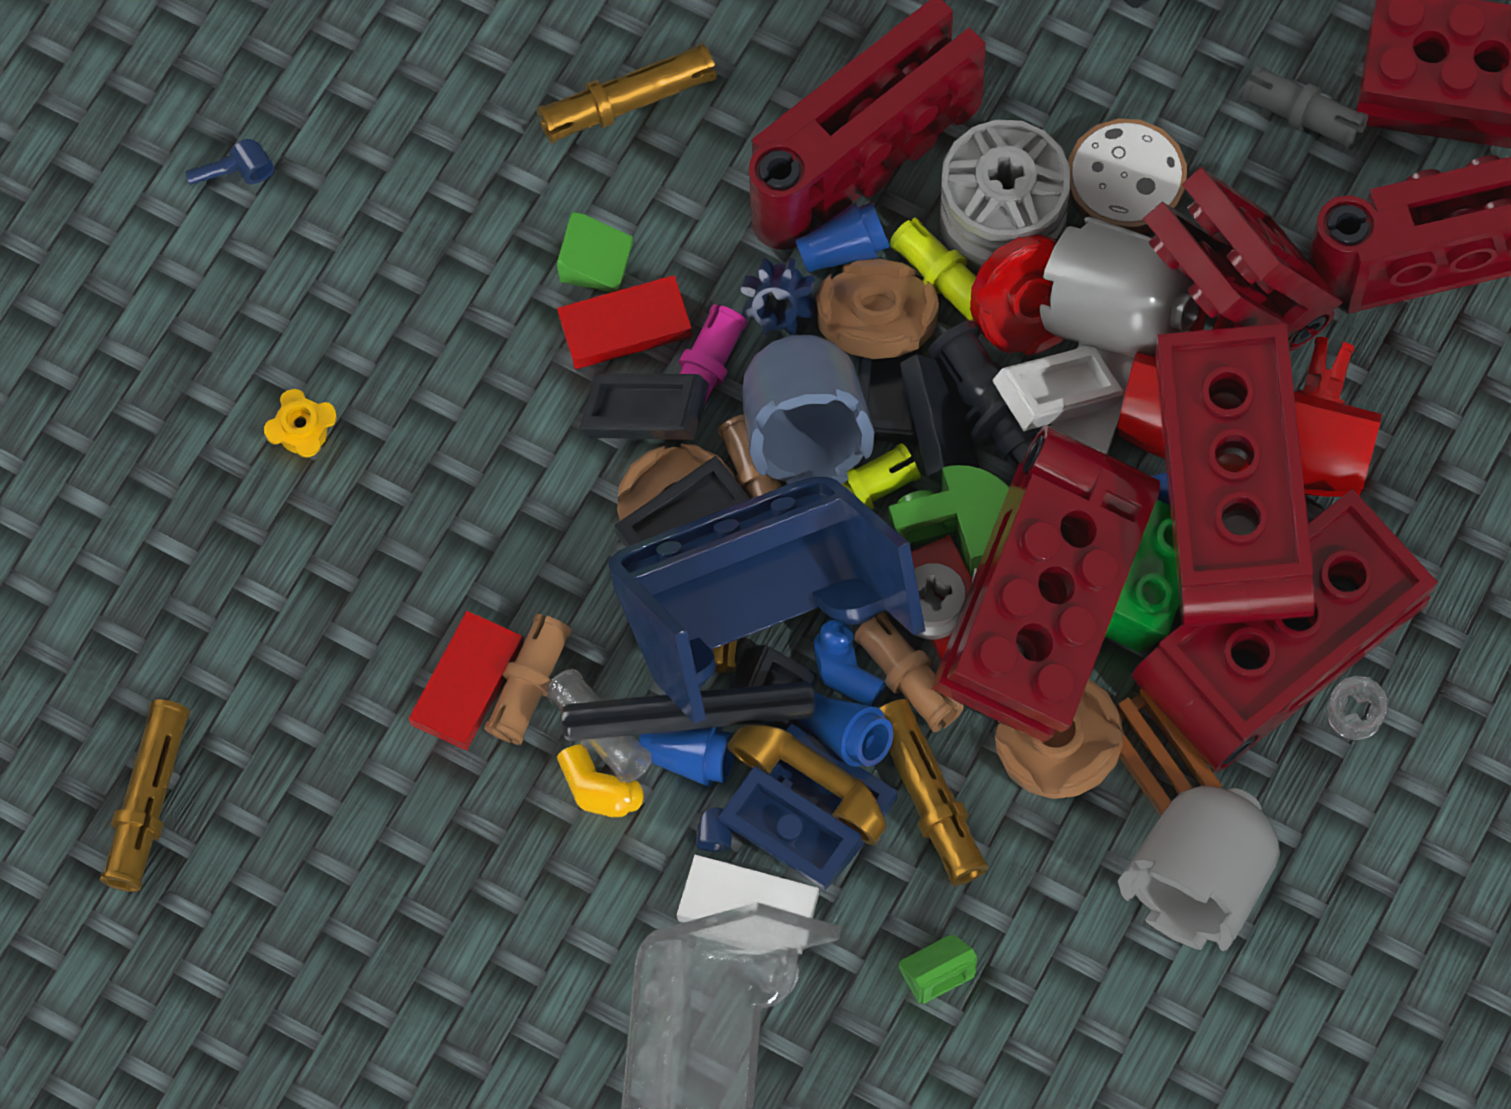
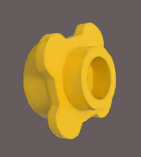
[264,389,337,457]

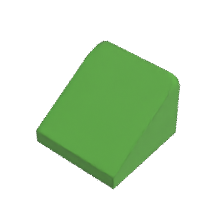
[557,212,634,293]
[899,935,977,1004]

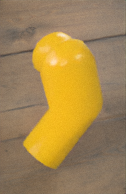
[557,744,644,818]

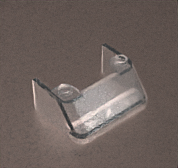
[621,902,840,1109]

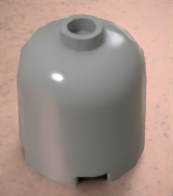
[1040,217,1199,357]
[1118,786,1280,951]

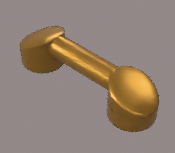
[727,725,886,845]

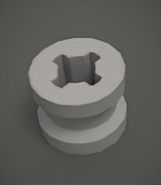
[914,564,965,640]

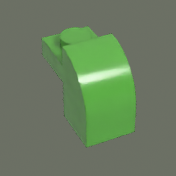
[889,465,1009,579]

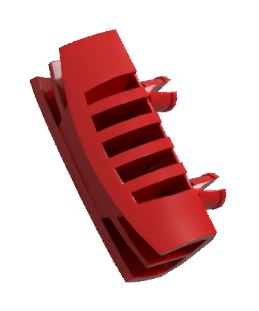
[1117,306,1382,497]

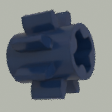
[740,258,816,335]

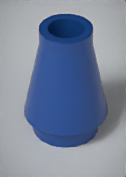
[795,202,890,273]
[798,693,893,767]
[637,727,735,787]

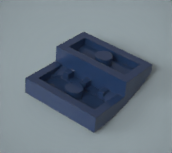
[718,723,898,890]

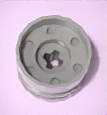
[940,119,1070,274]

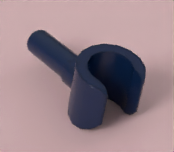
[185,139,275,185]
[696,807,735,852]

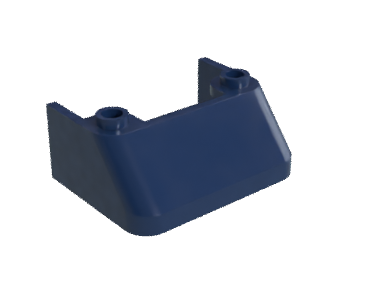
[609,477,926,724]

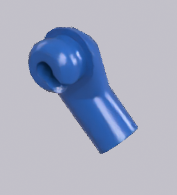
[813,620,886,707]

